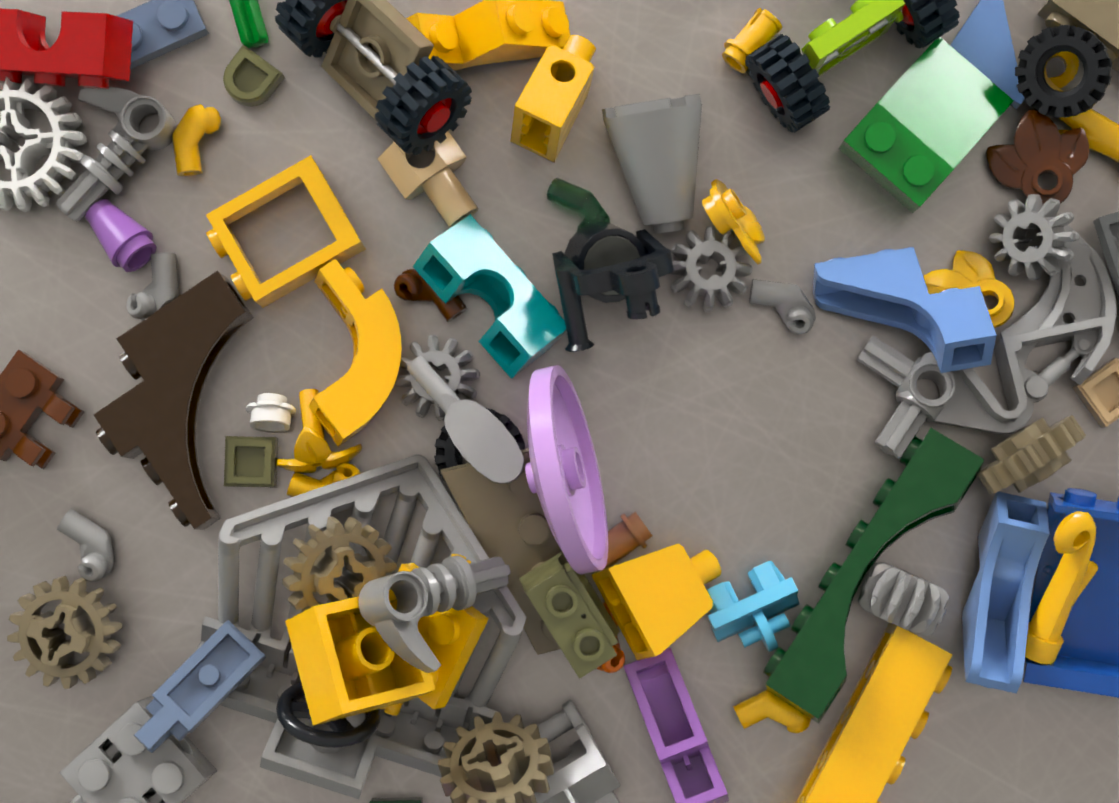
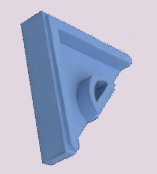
[950,0,1025,109]

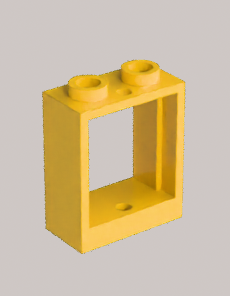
[206,155,366,308]

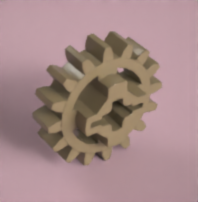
[977,415,1086,495]
[282,517,397,612]
[7,576,123,689]
[438,712,554,803]

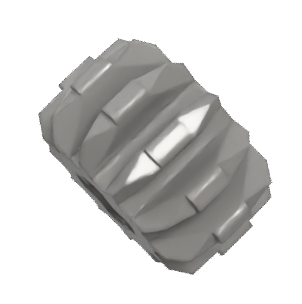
[989,194,1079,280]
[670,226,753,312]
[395,335,480,421]
[858,562,949,636]

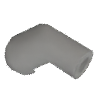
[127,252,179,321]
[749,279,816,334]
[57,509,114,582]

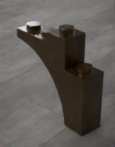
[94,270,254,530]

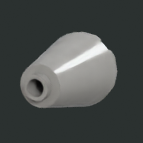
[602,94,702,234]

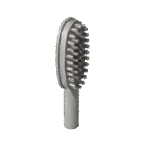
[407,356,524,484]

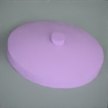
[525,365,608,575]

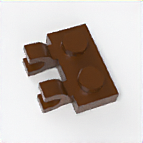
[0,350,84,469]

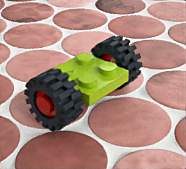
[745,0,960,133]

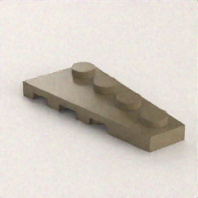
[440,448,562,655]

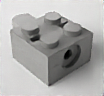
[59,696,217,803]

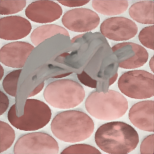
[857,225,1117,459]

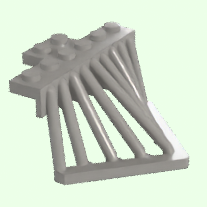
[196,455,527,799]

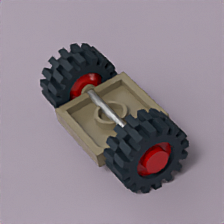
[275,0,472,155]

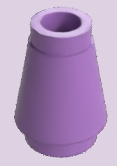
[85,199,157,272]

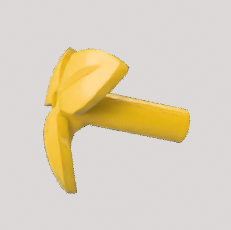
[276,389,362,473]

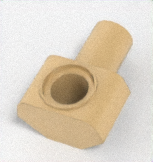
[378,131,479,228]

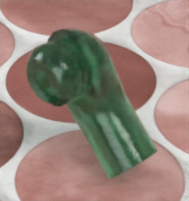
[547,178,610,231]

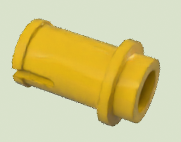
[722,8,782,73]

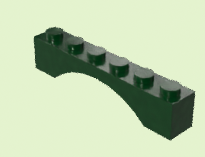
[763,428,985,724]

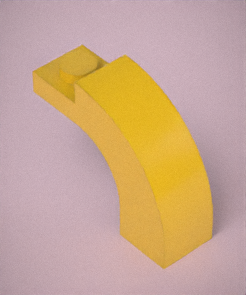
[309,258,402,447]

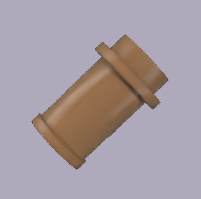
[603,512,653,570]

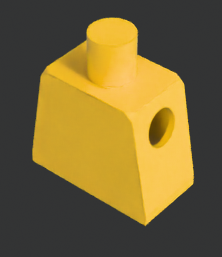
[510,35,596,162]
[591,543,721,660]

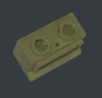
[519,552,620,679]

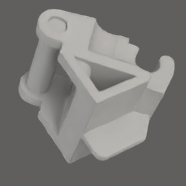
[534,700,621,803]

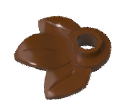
[986,110,1089,205]

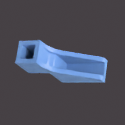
[813,247,997,373]
[962,491,1050,694]

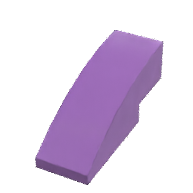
[623,648,729,803]

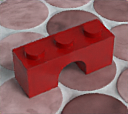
[0,8,133,89]

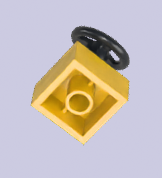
[276,590,436,748]

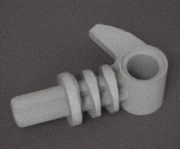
[56,86,176,222]
[358,556,511,673]

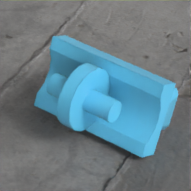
[707,561,799,652]

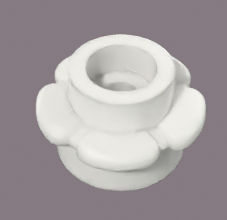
[246,393,296,433]

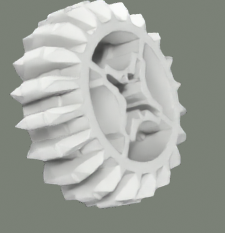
[0,77,87,212]

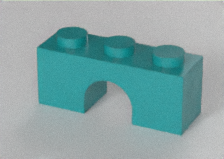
[412,214,566,379]

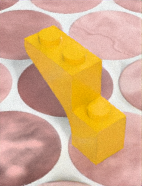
[406,0,570,71]

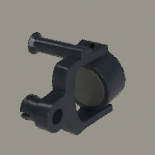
[552,222,674,352]

